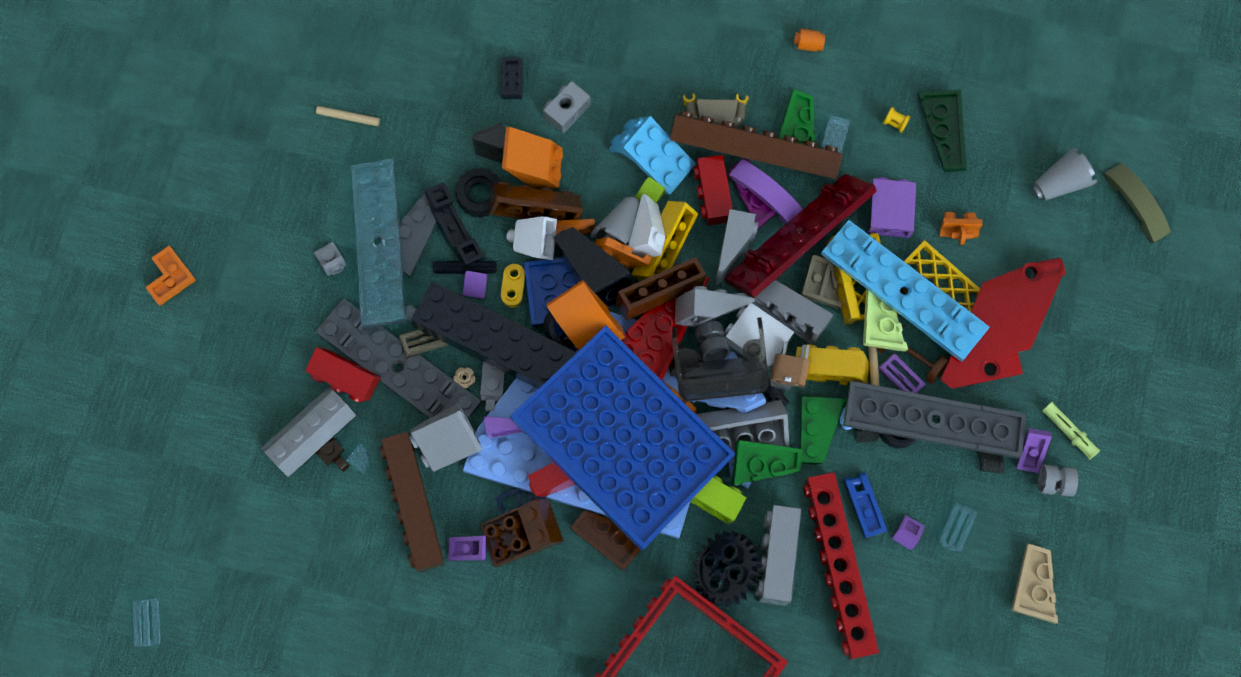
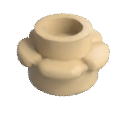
[454,367,476,388]

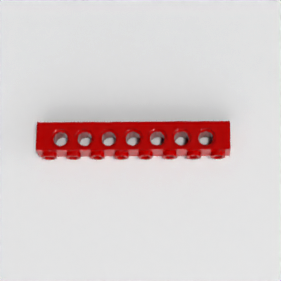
[803,472,879,660]

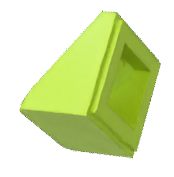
[635,177,665,203]

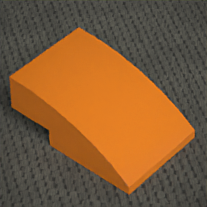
[546,280,625,350]

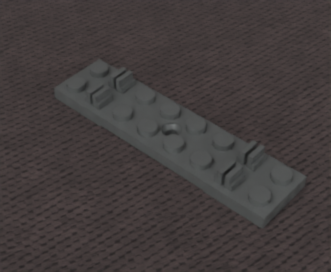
[316,298,482,419]
[843,381,1026,459]

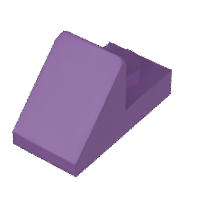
[1016,428,1052,473]
[448,536,486,561]

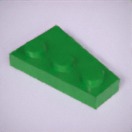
[778,89,815,143]
[800,397,846,465]
[731,440,802,485]

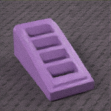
[484,416,523,438]

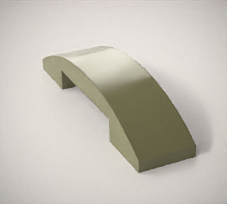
[1103,163,1171,244]

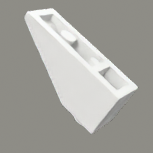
[628,194,666,257]

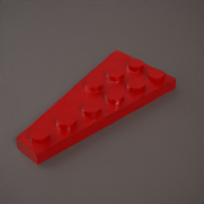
[621,277,710,381]

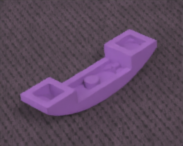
[728,159,803,225]

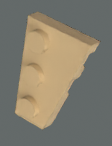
[1011,544,1058,624]

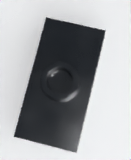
[501,57,523,99]

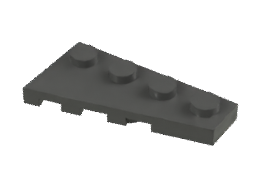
[376,186,437,278]

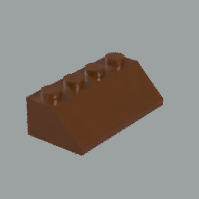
[489,182,583,221]

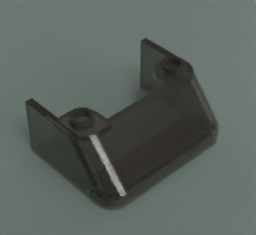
[672,317,769,401]

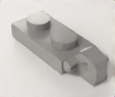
[480,362,505,413]

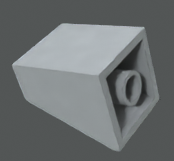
[409,403,482,472]

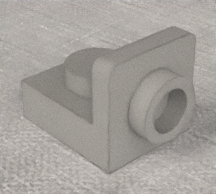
[314,242,347,276]

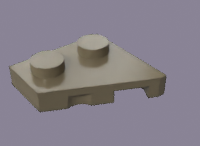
[800,255,842,309]

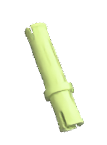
[1042,402,1100,460]

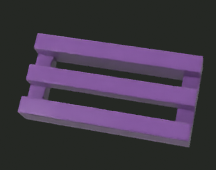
[878,353,926,393]

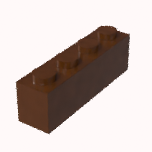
[615,257,706,320]

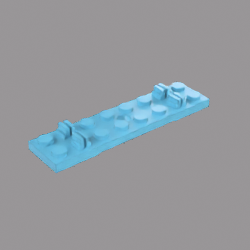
[821,220,989,362]

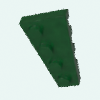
[918,89,966,172]

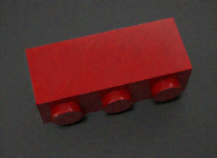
[693,155,733,226]
[305,347,381,403]

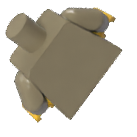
[683,93,748,128]

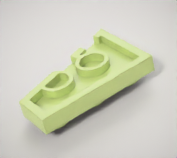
[863,289,908,352]

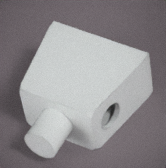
[507,216,557,260]

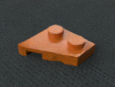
[595,237,652,269]

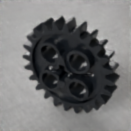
[692,531,763,607]

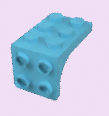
[608,116,696,195]

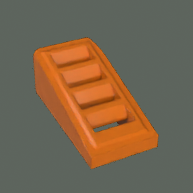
[556,219,595,235]

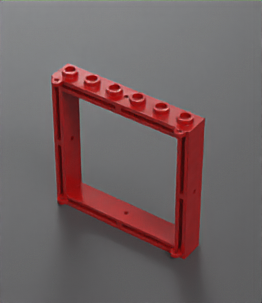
[594,576,788,677]

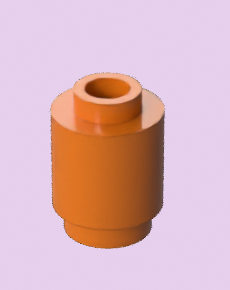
[794,28,825,52]

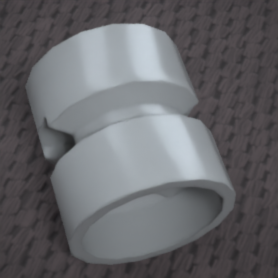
[1038,464,1078,497]

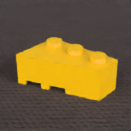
[796,344,869,386]

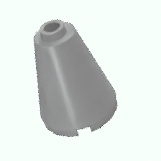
[1032,147,1097,201]
[591,197,640,246]

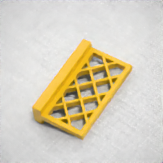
[826,233,897,325]
[901,240,980,312]

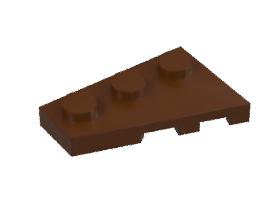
[570,510,641,572]

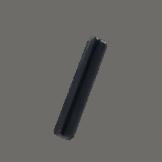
[432,261,497,274]

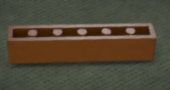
[380,432,445,572]

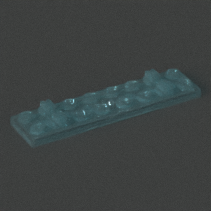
[351,159,407,328]

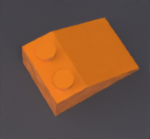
[502,127,563,189]

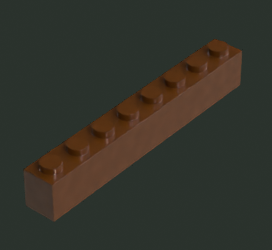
[669,110,843,179]

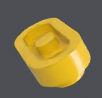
[501,264,526,308]

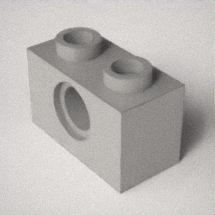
[543,81,591,134]

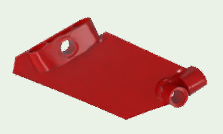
[940,257,1066,389]

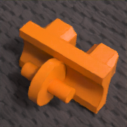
[939,212,983,245]

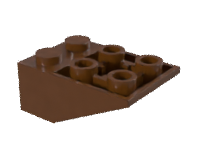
[480,499,563,567]

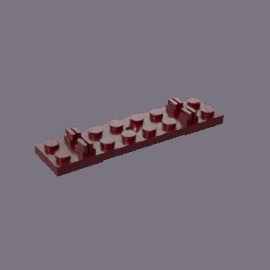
[724,174,877,298]

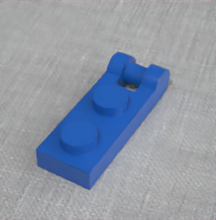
[843,472,887,539]

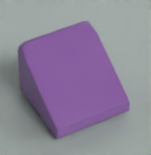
[463,271,488,299]
[893,515,925,550]

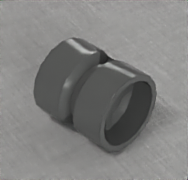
[695,321,730,363]

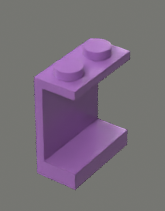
[867,177,916,238]

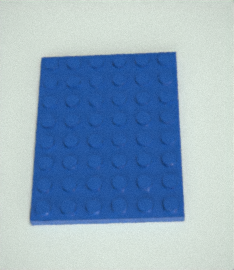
[509,326,735,550]

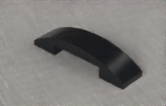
[425,182,485,266]

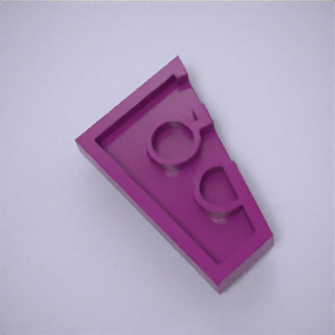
[729,158,777,230]

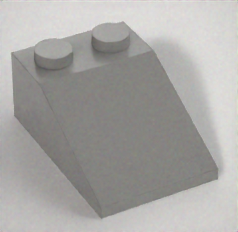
[715,209,758,285]

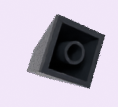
[554,227,633,309]

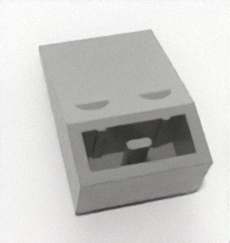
[675,286,755,327]

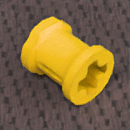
[883,107,911,133]

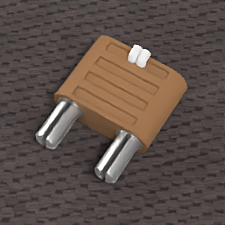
[770,341,810,387]

